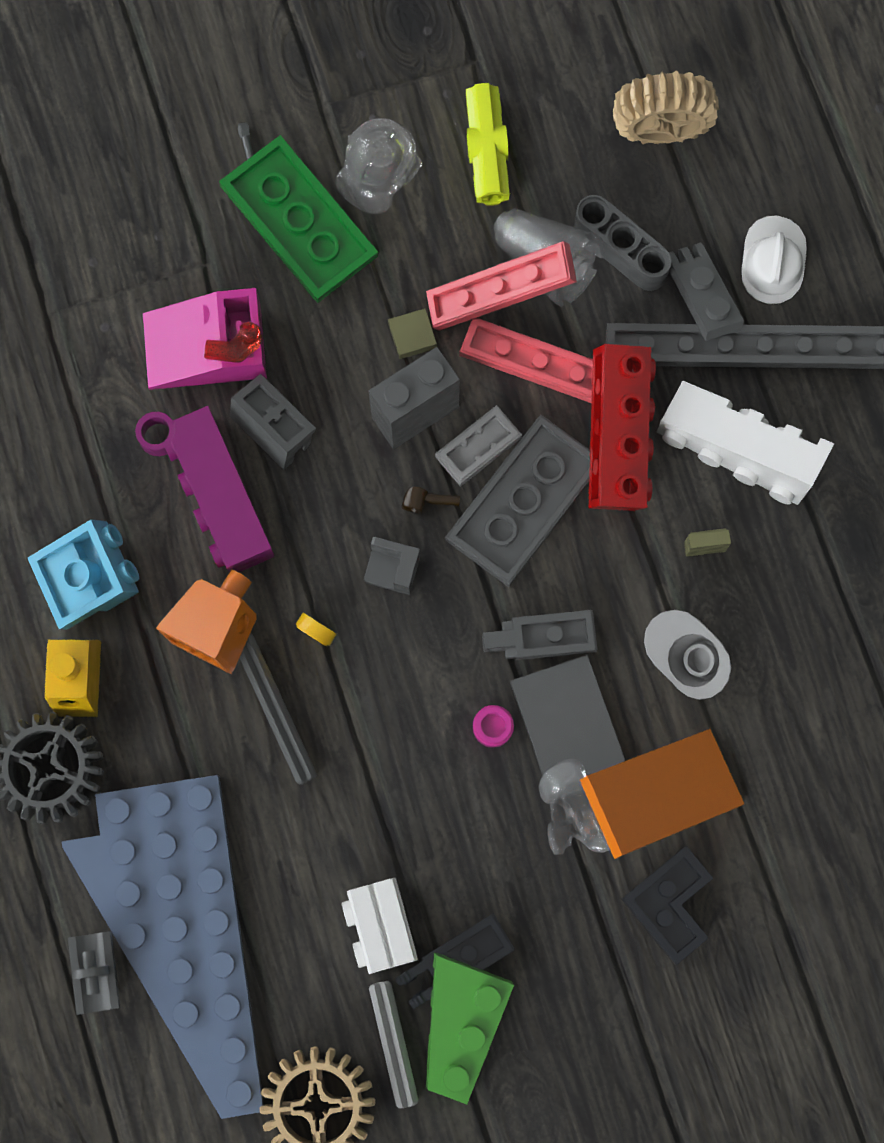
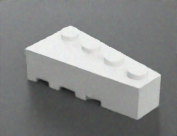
[657,381,834,505]

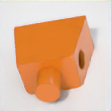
[156,570,256,674]

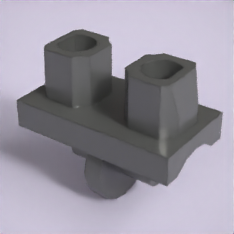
[68,931,121,1015]

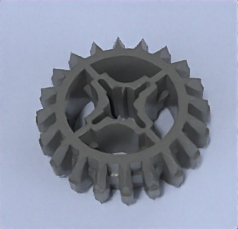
[0,712,104,824]

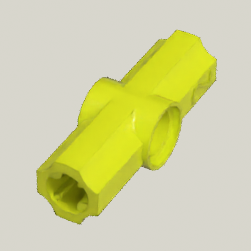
[466,83,510,206]

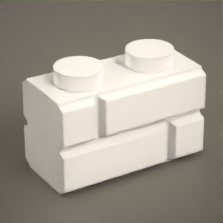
[341,878,418,974]

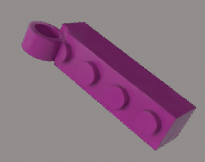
[135,406,275,573]

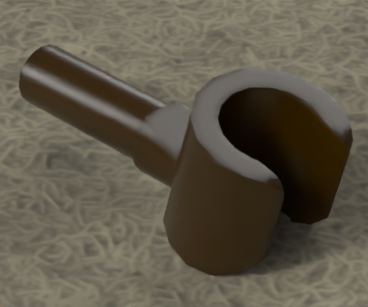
[401,486,460,514]

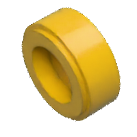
[296,612,337,647]

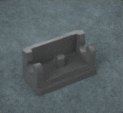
[229,374,316,470]

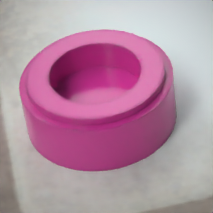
[473,705,514,748]

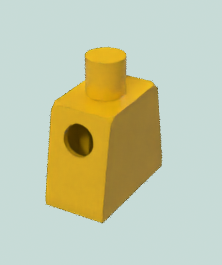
[45,640,101,717]

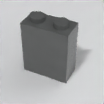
[368,347,460,450]

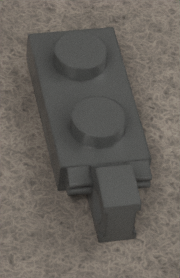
[482,610,598,660]

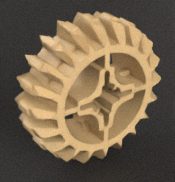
[613,71,719,144]
[260,1046,376,1143]

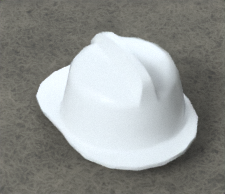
[742,216,807,304]

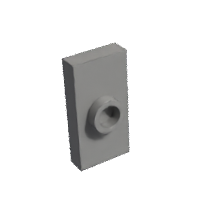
[435,405,522,487]

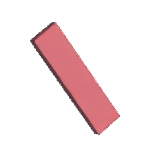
[426,241,577,331]
[459,318,593,403]

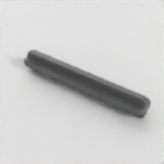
[240,633,317,784]

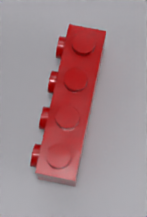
[588,344,656,511]

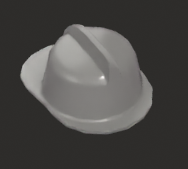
[644,610,731,700]

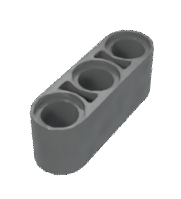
[574,195,672,291]

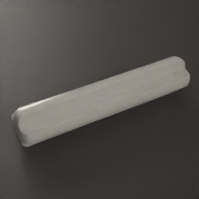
[369,981,418,1108]

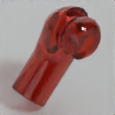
[204,322,262,363]

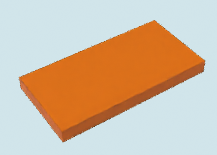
[580,729,744,859]

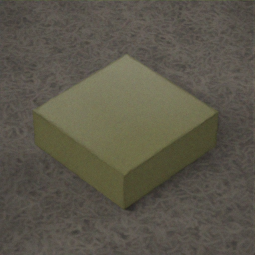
[388,308,437,359]
[684,528,731,557]

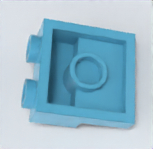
[28,520,139,629]

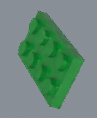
[219,135,378,304]

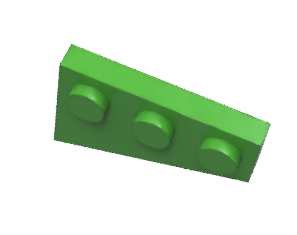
[426,952,514,1104]

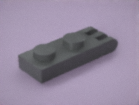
[669,242,744,341]

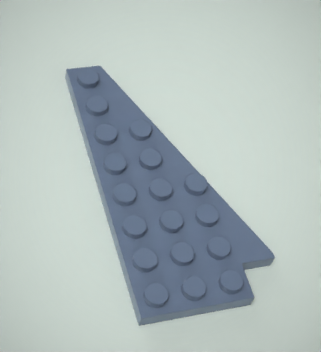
[62,775,264,1119]

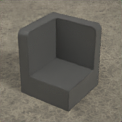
[364,537,420,595]

